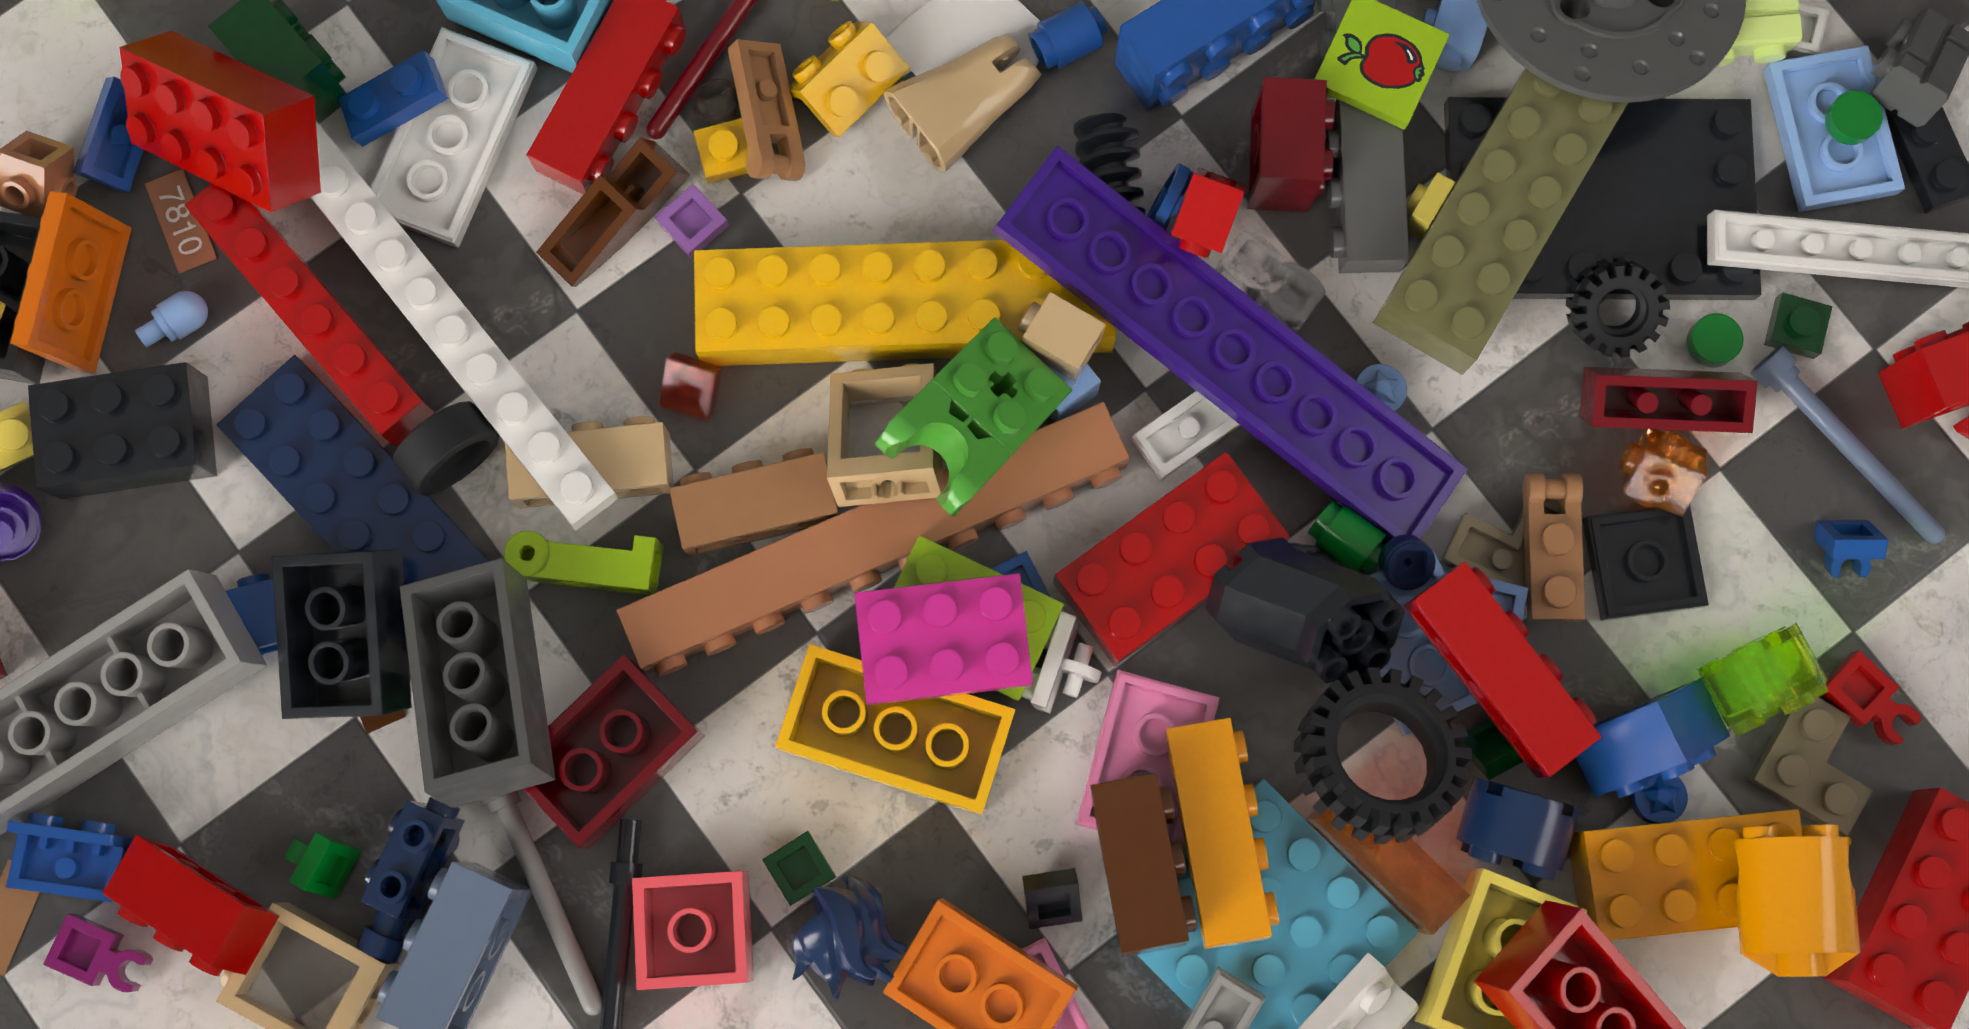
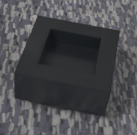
[1022,868,1082,929]

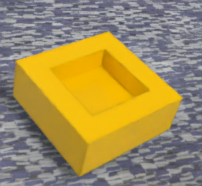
[693,118,749,184]

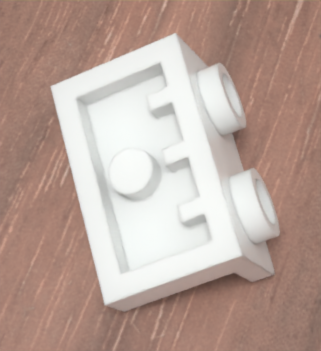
[1298,953,1419,1029]

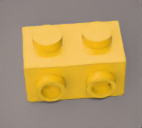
[789,21,910,137]

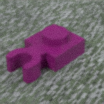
[43,914,153,992]

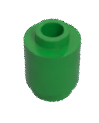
[1308,500,1387,574]

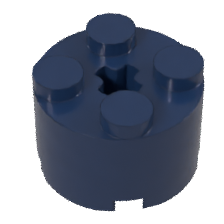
[1456,777,1580,881]

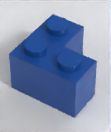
[1576,678,1730,798]

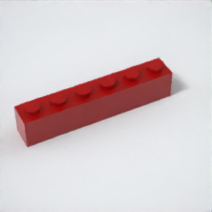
[184,183,435,448]

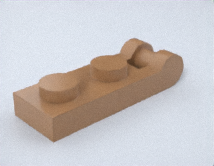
[727,39,805,181]
[1522,473,1586,622]

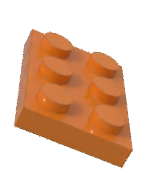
[10,191,132,374]
[883,898,1079,1029]

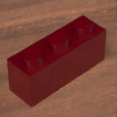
[1579,367,1758,433]

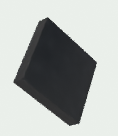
[1582,503,1709,621]

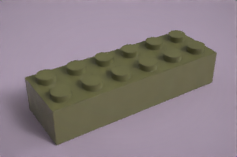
[1372,68,1628,375]

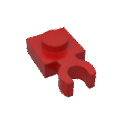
[1817,650,1922,746]

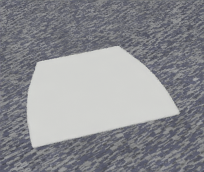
[886,0,1040,76]

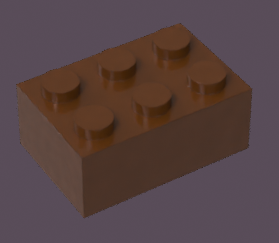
[1090,773,1197,957]

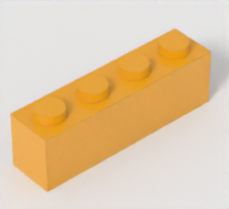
[1165,718,1279,949]

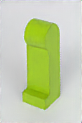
[504,530,664,596]

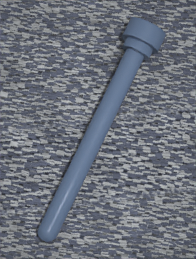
[1750,345,1945,544]

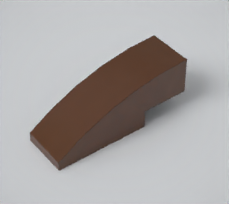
[536,137,690,287]

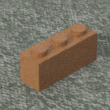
[669,448,839,557]

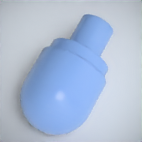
[135,291,208,347]

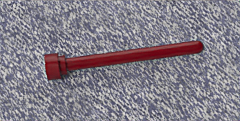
[646,0,758,140]

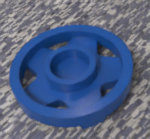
[1147,163,1194,231]

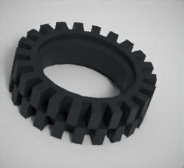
[1293,667,1472,844]

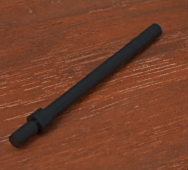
[600,819,643,1029]

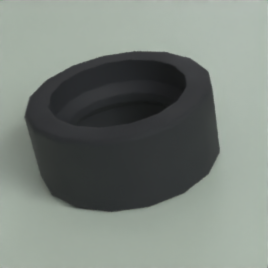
[393,401,499,496]

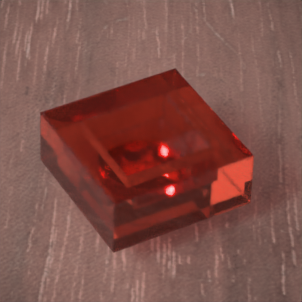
[659,352,723,420]

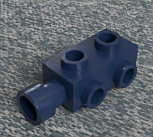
[356,796,465,963]

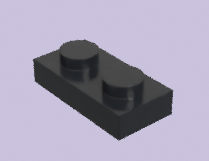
[1888,107,1969,214]

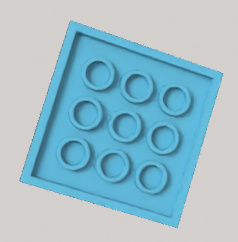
[1113,779,1419,1029]

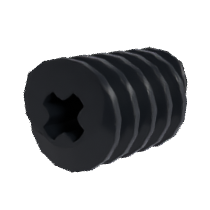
[1073,113,1146,215]

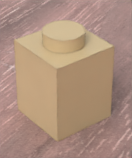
[1018,292,1106,381]

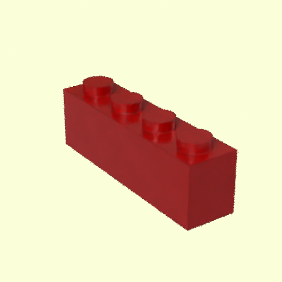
[526,0,686,195]
[1404,562,1602,778]

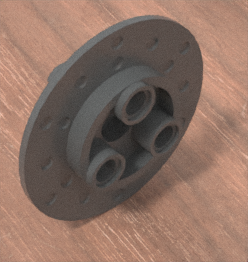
[1477,0,1746,103]

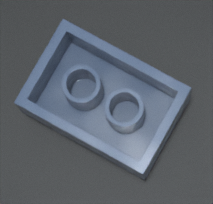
[376,862,532,1029]

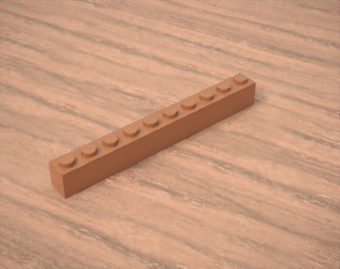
[616,402,1130,677]

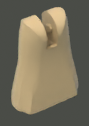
[884,33,1042,172]

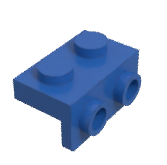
[6,813,133,903]

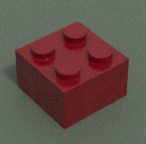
[1247,77,1335,212]

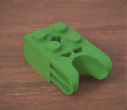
[874,317,1073,517]

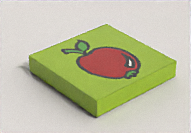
[1315,0,1450,130]

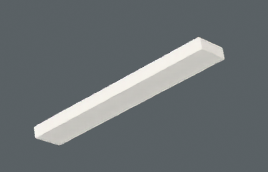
[1707,210,1969,288]

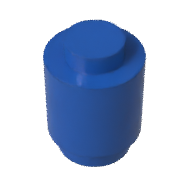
[1028,1,1107,70]

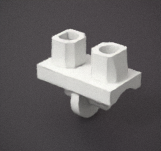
[1022,612,1102,714]

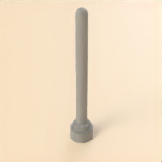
[480,789,603,1016]

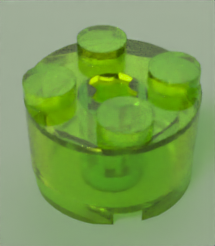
[1697,622,1829,736]

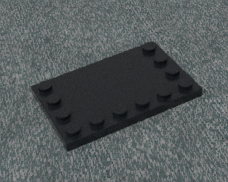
[1444,97,1762,300]

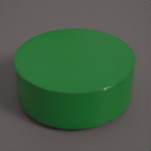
[1825,90,1883,145]
[1686,313,1744,368]

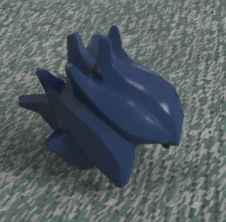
[790,874,907,1000]

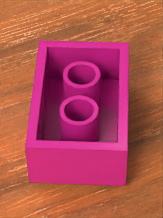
[854,574,1033,705]

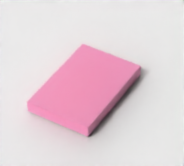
[1076,670,1220,845]

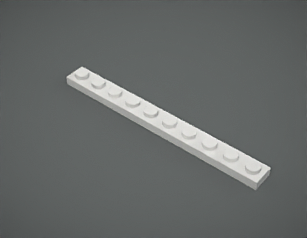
[311,121,618,531]

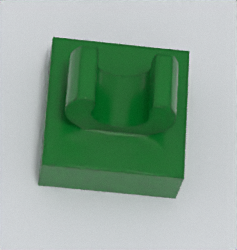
[284,832,361,899]

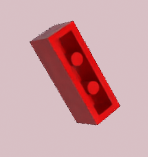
[1171,168,1246,258]
[102,835,280,976]

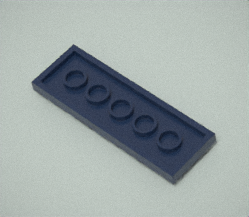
[216,354,490,585]

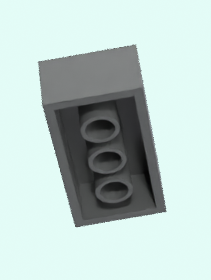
[400,558,556,808]

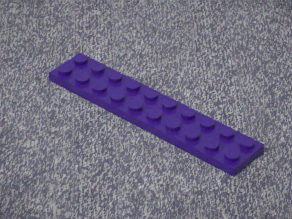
[992,145,1467,541]

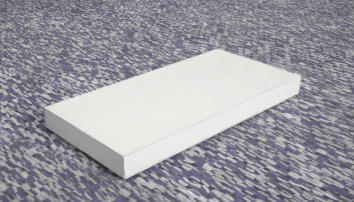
[370,27,538,248]

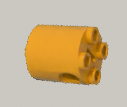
[1732,825,1860,977]

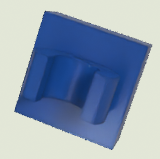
[1814,520,1888,577]

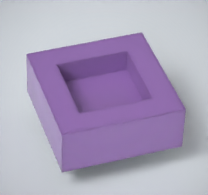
[655,184,729,259]

